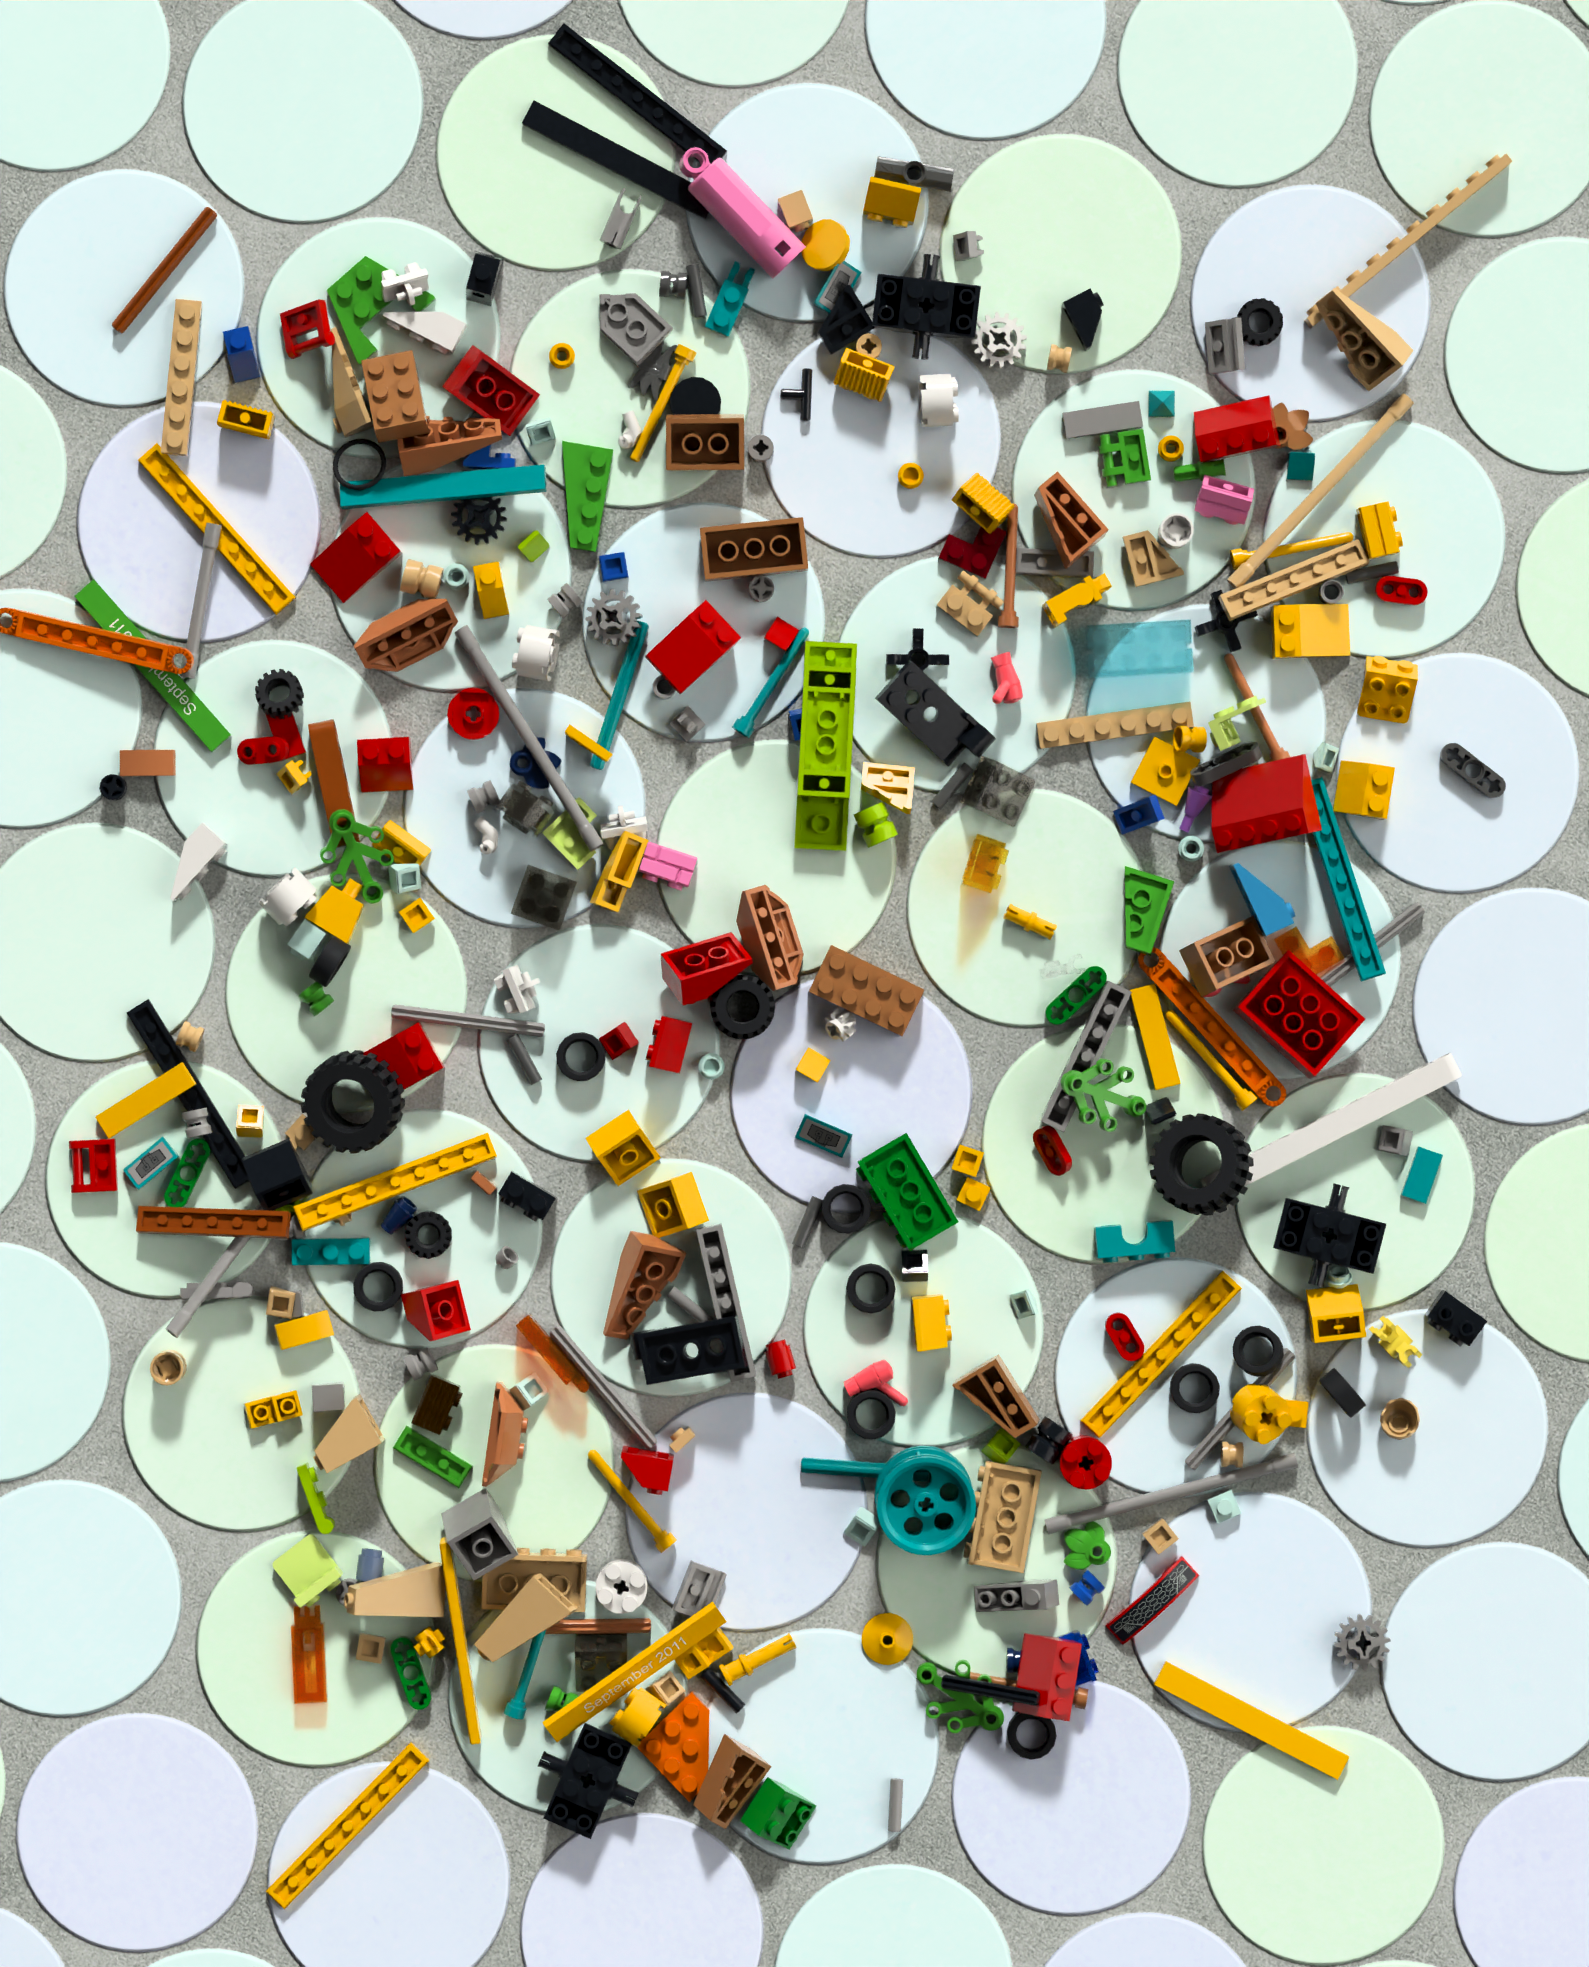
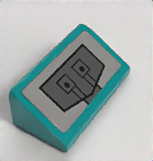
[814,261,862,313]
[795,1114,853,1158]
[123,1137,179,1190]

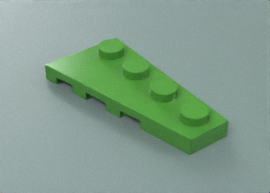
[562,441,613,552]

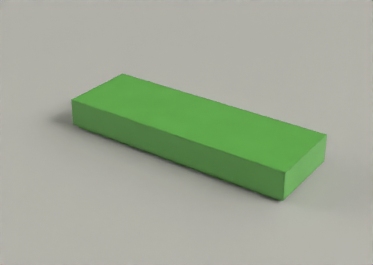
[393,1425,473,1488]

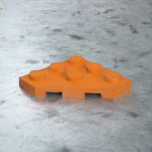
[637,1691,710,1802]

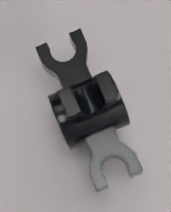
[1194,590,1258,653]
[886,628,949,691]

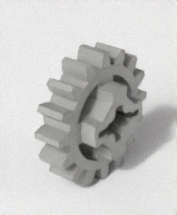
[585,589,643,646]
[1333,1613,1391,1671]

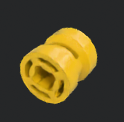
[1173,726,1207,753]

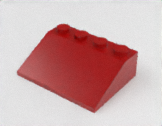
[1211,754,1322,853]
[1233,950,1365,1079]

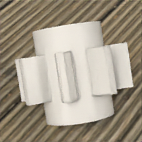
[825,1008,857,1042]

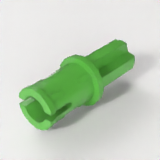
[1173,459,1226,482]

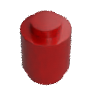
[765,1339,796,1379]

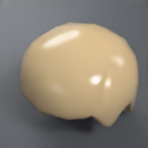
[1380,1398,1420,1440]

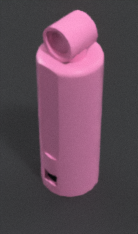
[679,147,806,279]

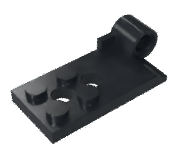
[875,660,996,767]
[629,1315,748,1385]

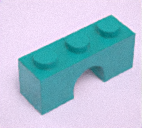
[1094,1220,1176,1263]

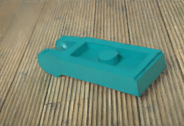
[705,261,755,337]

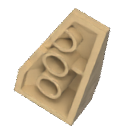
[1315,288,1414,391]
[331,327,374,437]

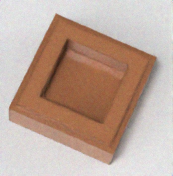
[471,1171,497,1195]

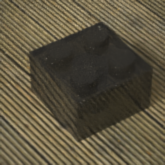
[511,865,578,931]

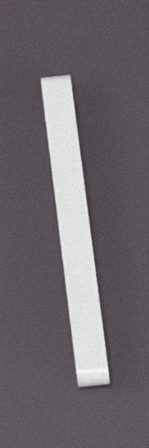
[1199,1053,1463,1187]

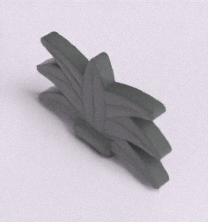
[630,341,677,401]

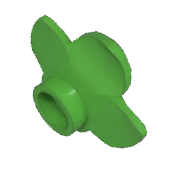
[1064,1521,1111,1570]

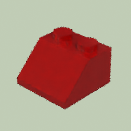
[357,737,414,793]

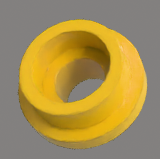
[549,343,575,369]
[1158,435,1184,462]

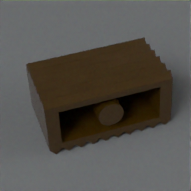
[411,1374,463,1435]

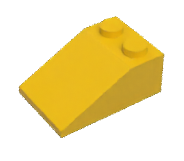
[1270,604,1350,659]

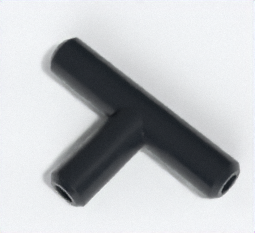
[780,368,812,421]

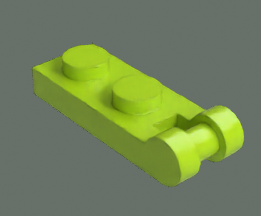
[296,1462,335,1534]

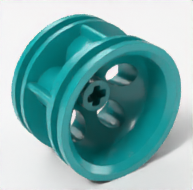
[874,1446,976,1555]

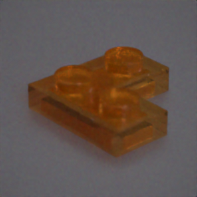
[1273,926,1344,975]

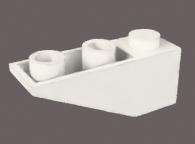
[382,312,467,355]
[170,822,227,901]

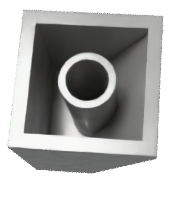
[441,1488,518,1580]

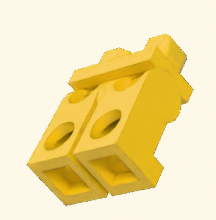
[1042,573,1112,628]

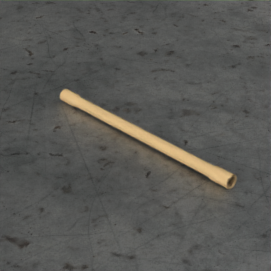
[1227,393,1414,589]

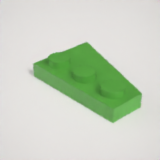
[1125,866,1174,956]

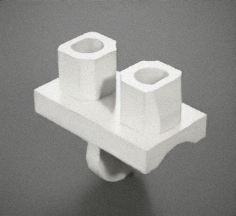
[381,262,429,306]
[600,805,648,850]
[494,965,540,1014]

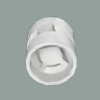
[1158,513,1194,549]

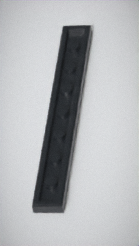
[548,23,727,163]
[522,100,709,220]
[127,999,249,1189]

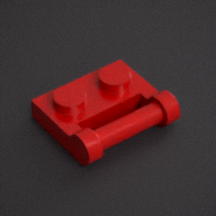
[280,299,335,359]
[69,1139,118,1193]

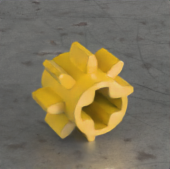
[414,1626,446,1659]

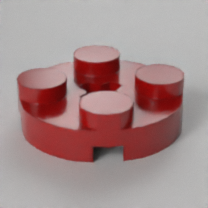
[447,688,500,740]

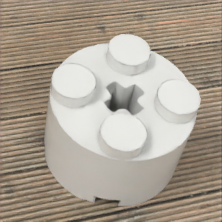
[919,374,959,427]
[512,625,560,681]
[258,867,317,927]
[595,1559,648,1614]

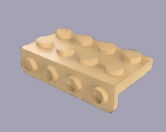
[963,1460,1042,1573]
[481,1548,587,1612]

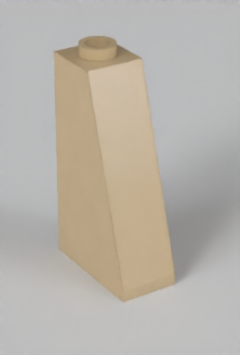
[344,1562,446,1617]
[474,1573,578,1662]

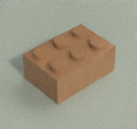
[361,350,429,443]
[666,414,744,470]
[1179,915,1276,997]

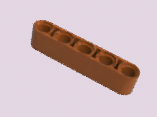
[308,719,360,848]

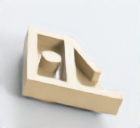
[1122,530,1184,587]

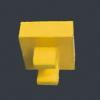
[276,760,312,795]

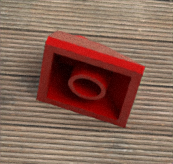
[401,1280,471,1341]

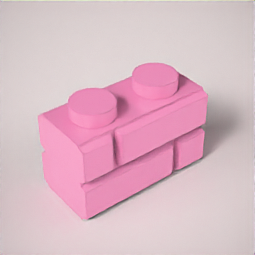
[1194,475,1254,525]
[639,842,698,891]

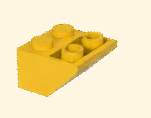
[1306,1284,1366,1343]

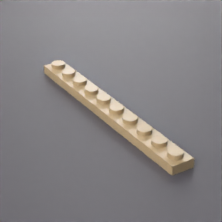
[1304,153,1512,329]

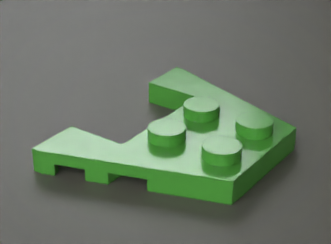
[327,256,436,366]

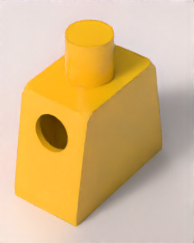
[305,878,364,943]

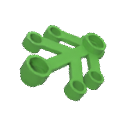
[320,809,394,904]
[1061,1059,1146,1132]
[917,1660,1004,1733]

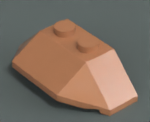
[354,599,458,672]
[736,885,804,991]
[482,1381,528,1487]

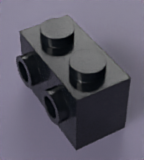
[498,1171,557,1222]
[1424,1290,1487,1347]

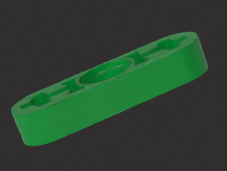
[1045,966,1107,1025]
[164,1138,211,1207]
[391,1636,432,1710]

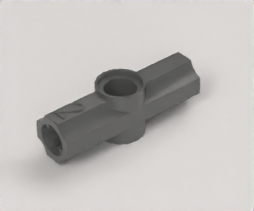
[874,156,954,192]

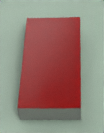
[266,712,307,760]

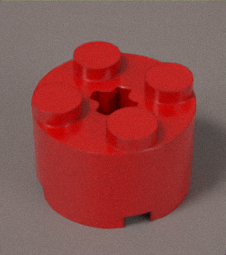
[1058,1435,1112,1490]

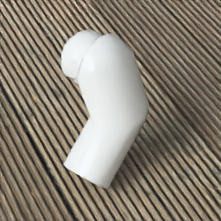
[618,410,641,449]
[473,816,499,855]

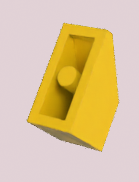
[473,562,509,619]

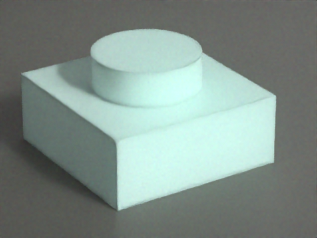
[1207,1489,1242,1524]

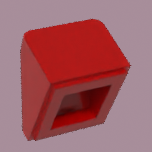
[764,616,799,652]
[599,1022,639,1060]

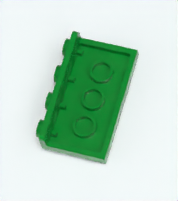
[856,1133,959,1251]

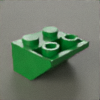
[740,1777,817,1850]

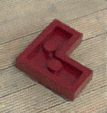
[938,527,1007,579]

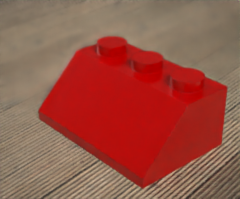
[1194,395,1280,462]
[621,1446,674,1495]
[1012,1633,1082,1721]

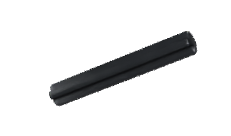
[941,1675,1040,1706]

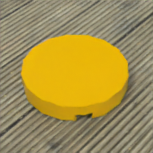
[801,219,850,271]

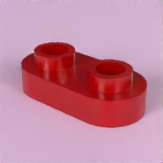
[1375,576,1428,606]
[237,736,289,765]
[1033,1125,1072,1176]
[1105,1312,1144,1361]

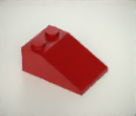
[442,345,540,436]
[310,512,403,603]
[645,600,741,694]
[660,932,753,1006]
[364,1022,445,1090]

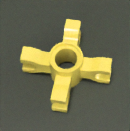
[1369,1316,1422,1369]

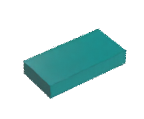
[1401,1146,1443,1204]

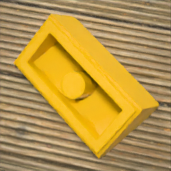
[372,820,431,867]

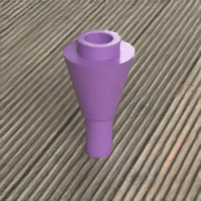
[1179,785,1212,832]

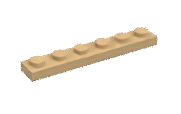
[161,299,202,456]
[1218,539,1370,621]
[1036,701,1194,749]

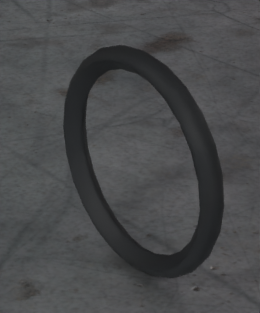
[333,439,386,490]

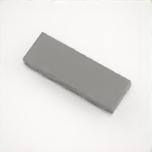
[1062,401,1143,439]
[1016,548,1094,578]

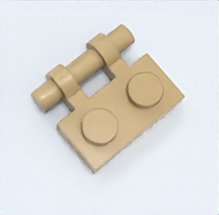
[936,570,1004,637]

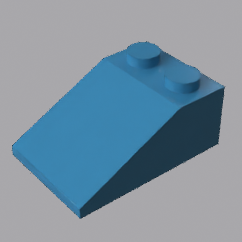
[1229,863,1296,936]

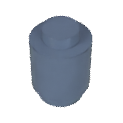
[356,1548,384,1583]

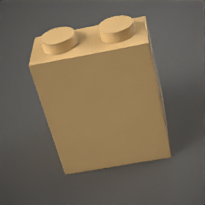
[313,1394,385,1473]

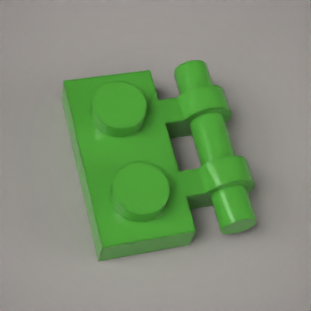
[1098,429,1151,487]

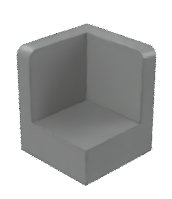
[312,1382,345,1412]

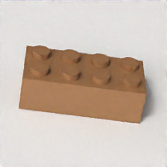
[700,517,809,582]
[808,945,924,1036]

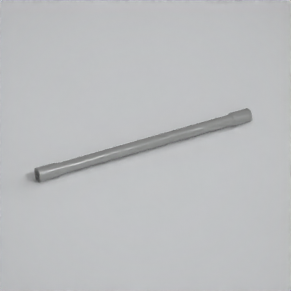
[454,625,604,852]
[1044,1453,1298,1535]

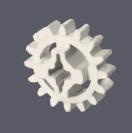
[971,311,1027,369]

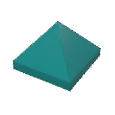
[1149,391,1175,417]

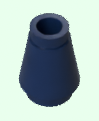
[381,1196,417,1235]

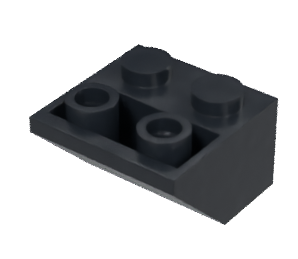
[241,1138,313,1211]

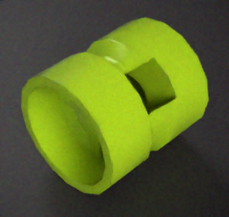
[854,802,898,848]

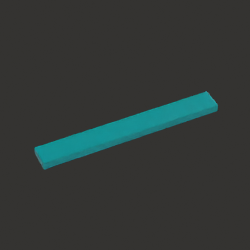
[340,465,547,510]
[1311,777,1386,982]

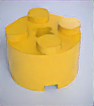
[1230,1383,1292,1445]
[609,1687,666,1748]

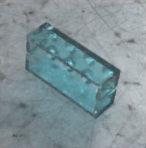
[1085,620,1194,679]

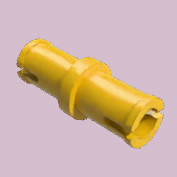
[1003,904,1057,940]

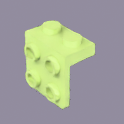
[1208,696,1266,751]
[273,1534,343,1608]

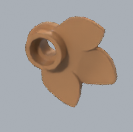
[1273,402,1313,450]

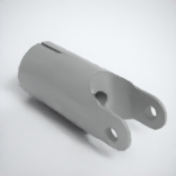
[600,187,642,249]

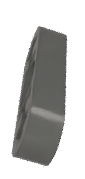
[1190,742,1262,786]
[1440,743,1506,798]

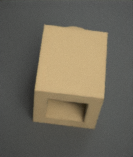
[778,190,813,233]

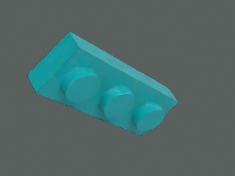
[292,1238,370,1265]

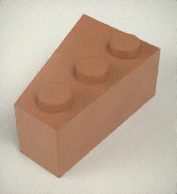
[1034,471,1109,569]

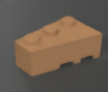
[952,1354,1040,1438]
[693,1734,772,1829]

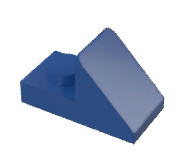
[223,326,260,383]
[463,445,516,469]
[1113,794,1165,835]

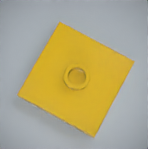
[1130,736,1200,806]

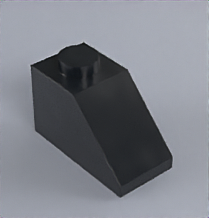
[1061,288,1104,351]

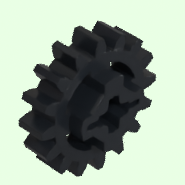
[451,497,507,546]

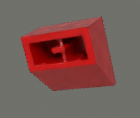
[645,1016,693,1074]

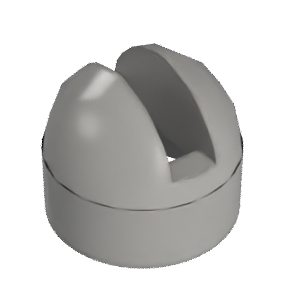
[495,1246,518,1269]

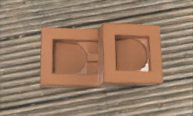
[120,750,176,776]

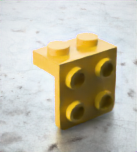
[1357,656,1418,724]

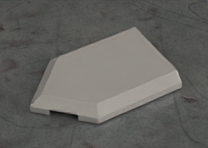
[599,293,673,366]

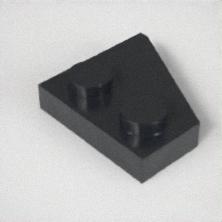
[817,285,875,355]

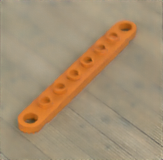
[0,607,194,674]
[1138,947,1286,1107]

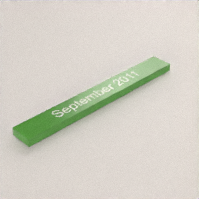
[74,579,231,752]

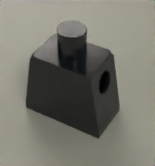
[466,252,504,306]

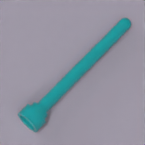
[732,628,809,738]
[504,1630,546,1720]

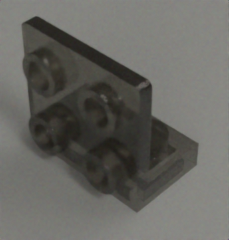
[960,755,1035,827]
[575,1633,628,1692]

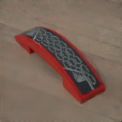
[1105,1556,1199,1645]

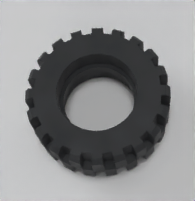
[301,1050,405,1154]
[1149,1113,1254,1216]

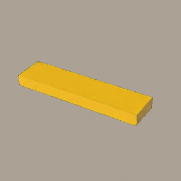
[1129,984,1181,1090]
[95,1062,196,1139]

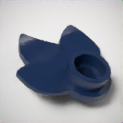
[510,737,562,789]

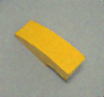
[589,831,649,912]

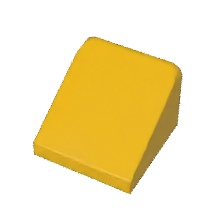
[795,1047,831,1083]
[236,1105,264,1138]

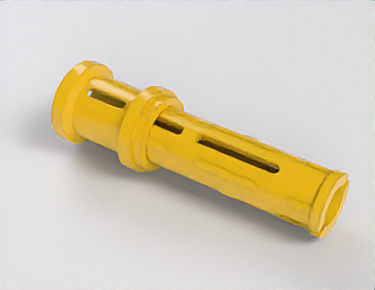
[719,1633,797,1686]

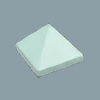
[525,418,556,445]
[1313,742,1339,773]
[1010,1289,1038,1319]

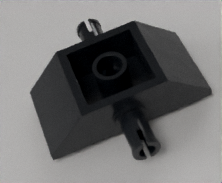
[872,254,981,360]
[1273,1183,1386,1288]
[538,1723,639,1839]

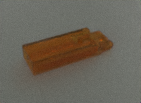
[516,1313,590,1393]
[291,1605,328,1704]

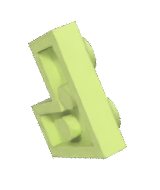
[542,797,597,870]

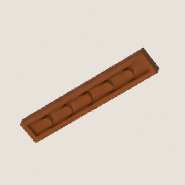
[136,1206,291,1239]

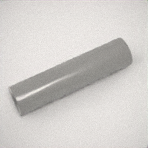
[667,1286,715,1322]
[888,1778,903,1832]

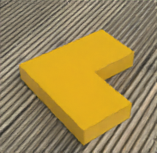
[565,724,613,762]

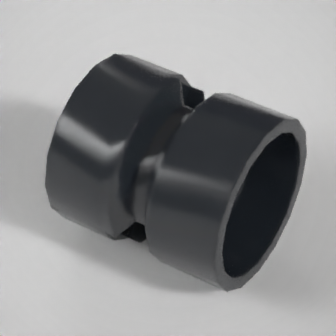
[1025,1416,1073,1465]

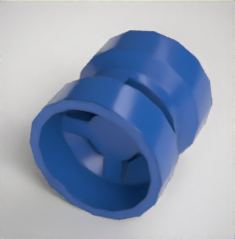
[1069,1569,1105,1606]

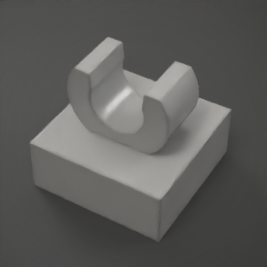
[953,231,984,261]
[669,706,706,742]

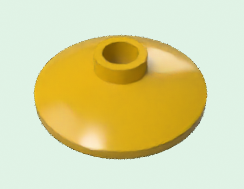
[862,1613,913,1665]

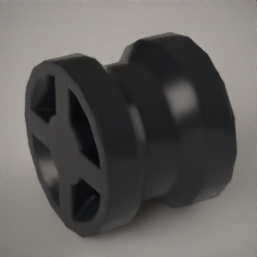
[99,774,128,801]

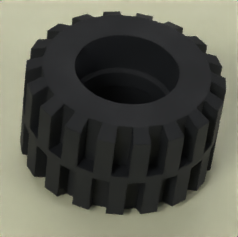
[710,975,775,1039]

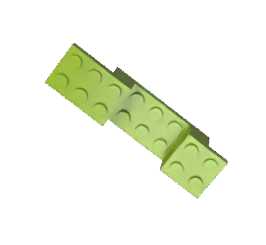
[794,641,857,851]

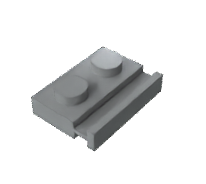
[1205,317,1245,374]
[672,1560,727,1616]

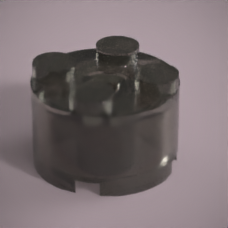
[494,781,554,838]

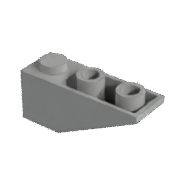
[974,1579,1059,1612]

